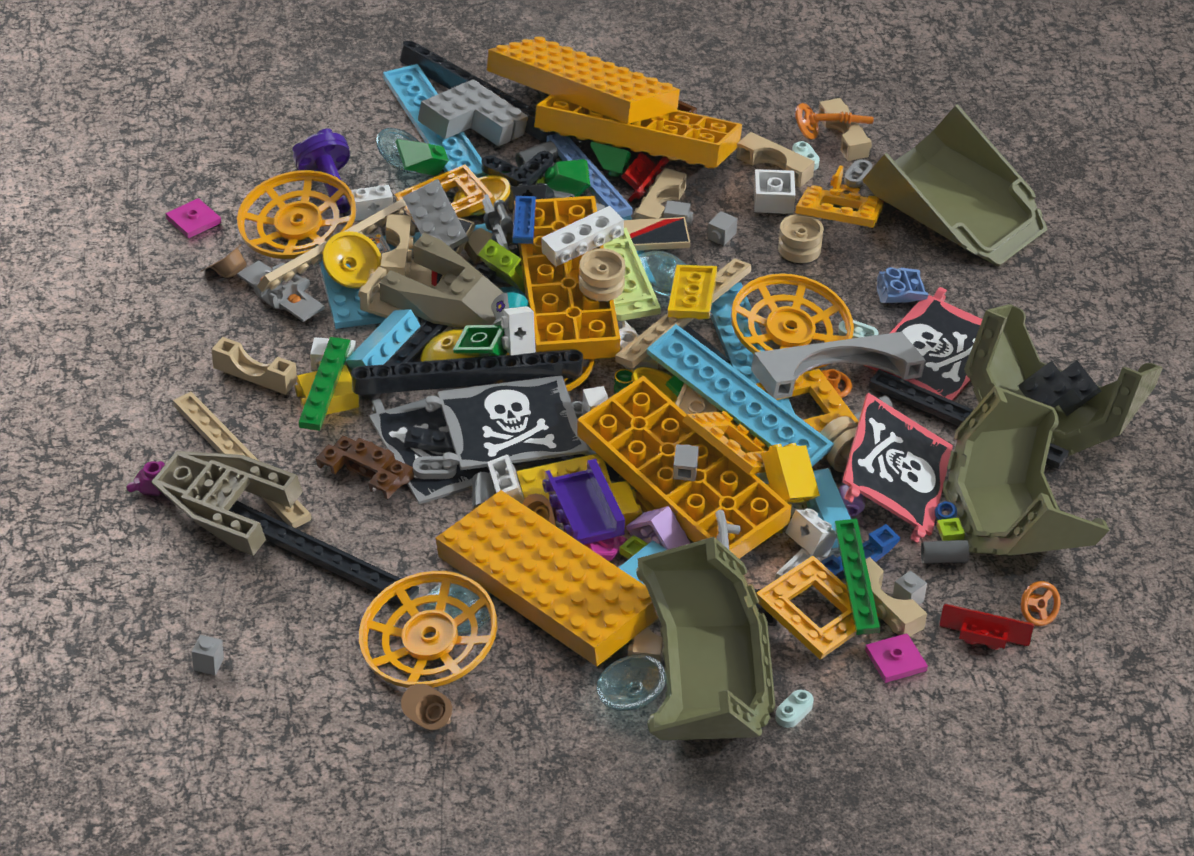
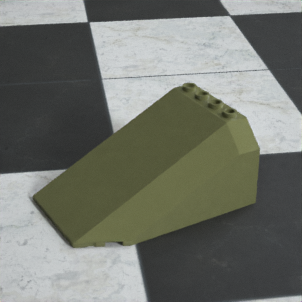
[862,104,1048,267]

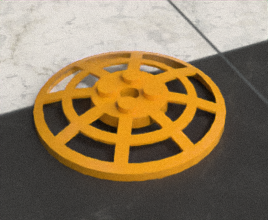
[237,170,356,259]
[731,274,854,369]
[359,571,497,688]

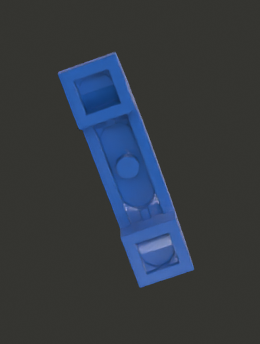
[820,524,900,580]

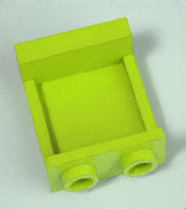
[478,239,525,293]

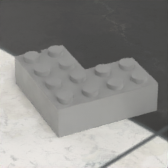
[418,80,528,146]

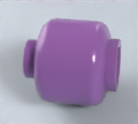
[838,484,865,517]

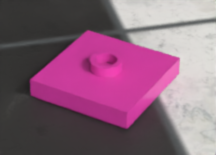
[165,198,221,239]
[865,633,928,683]

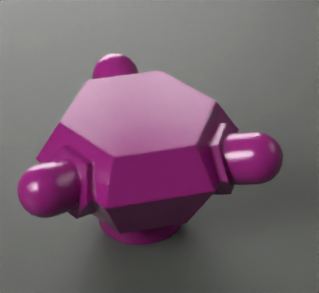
[126,461,165,496]

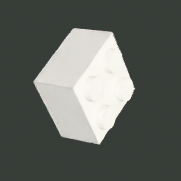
[753,169,795,214]

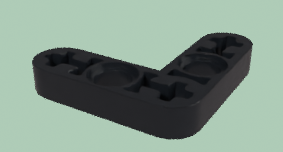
[481,151,553,187]

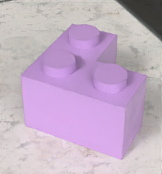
[626,506,690,550]

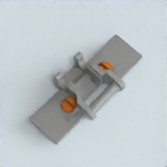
[237,260,325,322]

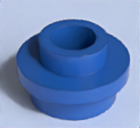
[935,501,957,520]

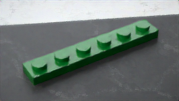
[298,337,351,431]
[835,519,880,635]

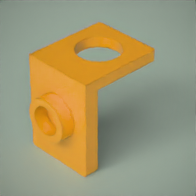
[830,165,860,193]

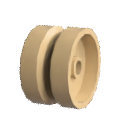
[778,214,824,263]
[579,248,626,301]
[820,416,858,472]

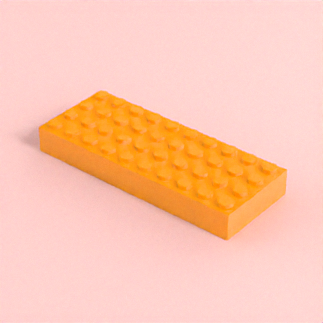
[486,37,680,124]
[534,95,742,168]
[514,196,621,359]
[577,376,791,559]
[435,490,659,667]

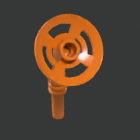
[795,103,874,140]

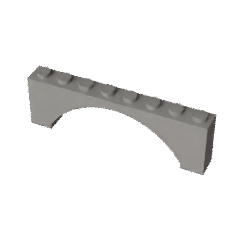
[751,332,926,399]

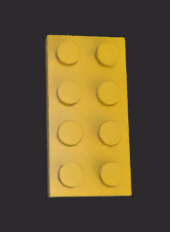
[668,265,717,319]
[517,454,611,502]

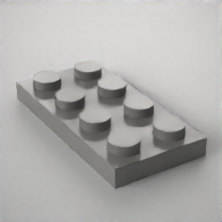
[403,179,469,249]

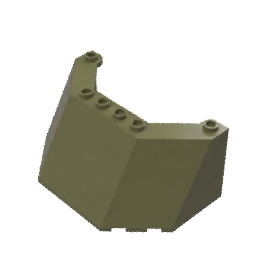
[964,304,1163,456]
[943,386,1109,555]
[636,537,776,741]

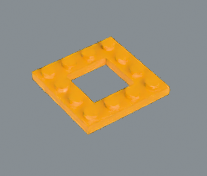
[395,164,495,223]
[795,185,884,228]
[756,369,859,433]
[682,411,769,475]
[756,556,879,660]

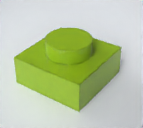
[937,518,965,541]
[619,535,648,559]

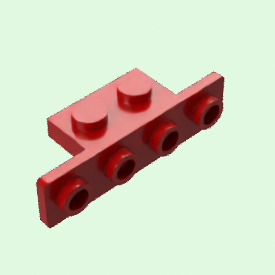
[621,152,670,202]
[939,604,1034,650]

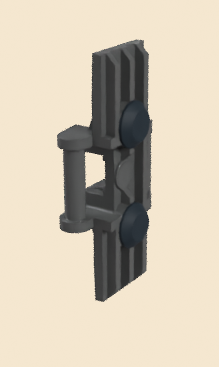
[482,194,518,253]

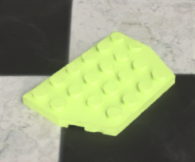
[603,228,661,321]

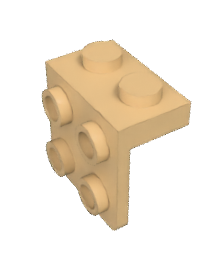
[358,267,402,318]

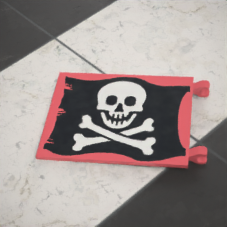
[864,287,982,401]
[842,393,953,543]

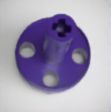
[292,128,350,214]

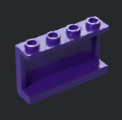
[542,459,625,545]

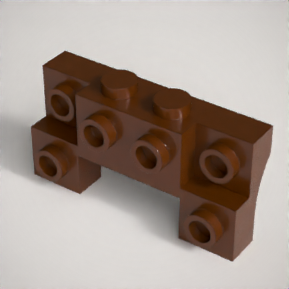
[316,435,415,500]

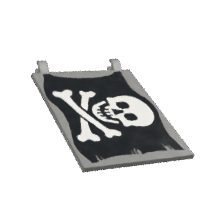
[425,376,588,470]
[369,387,491,505]

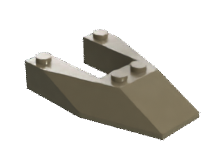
[380,233,504,328]
[152,451,303,556]

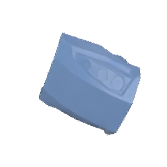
[877,268,928,303]

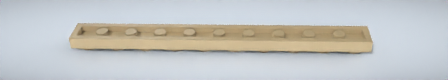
[257,198,407,292]
[615,258,751,369]
[173,392,311,528]

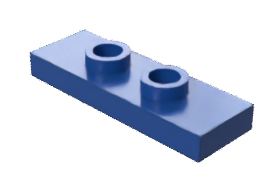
[513,196,536,244]

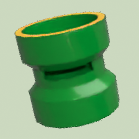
[614,369,633,394]

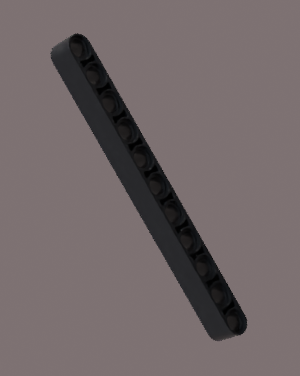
[399,40,555,142]
[351,349,583,395]

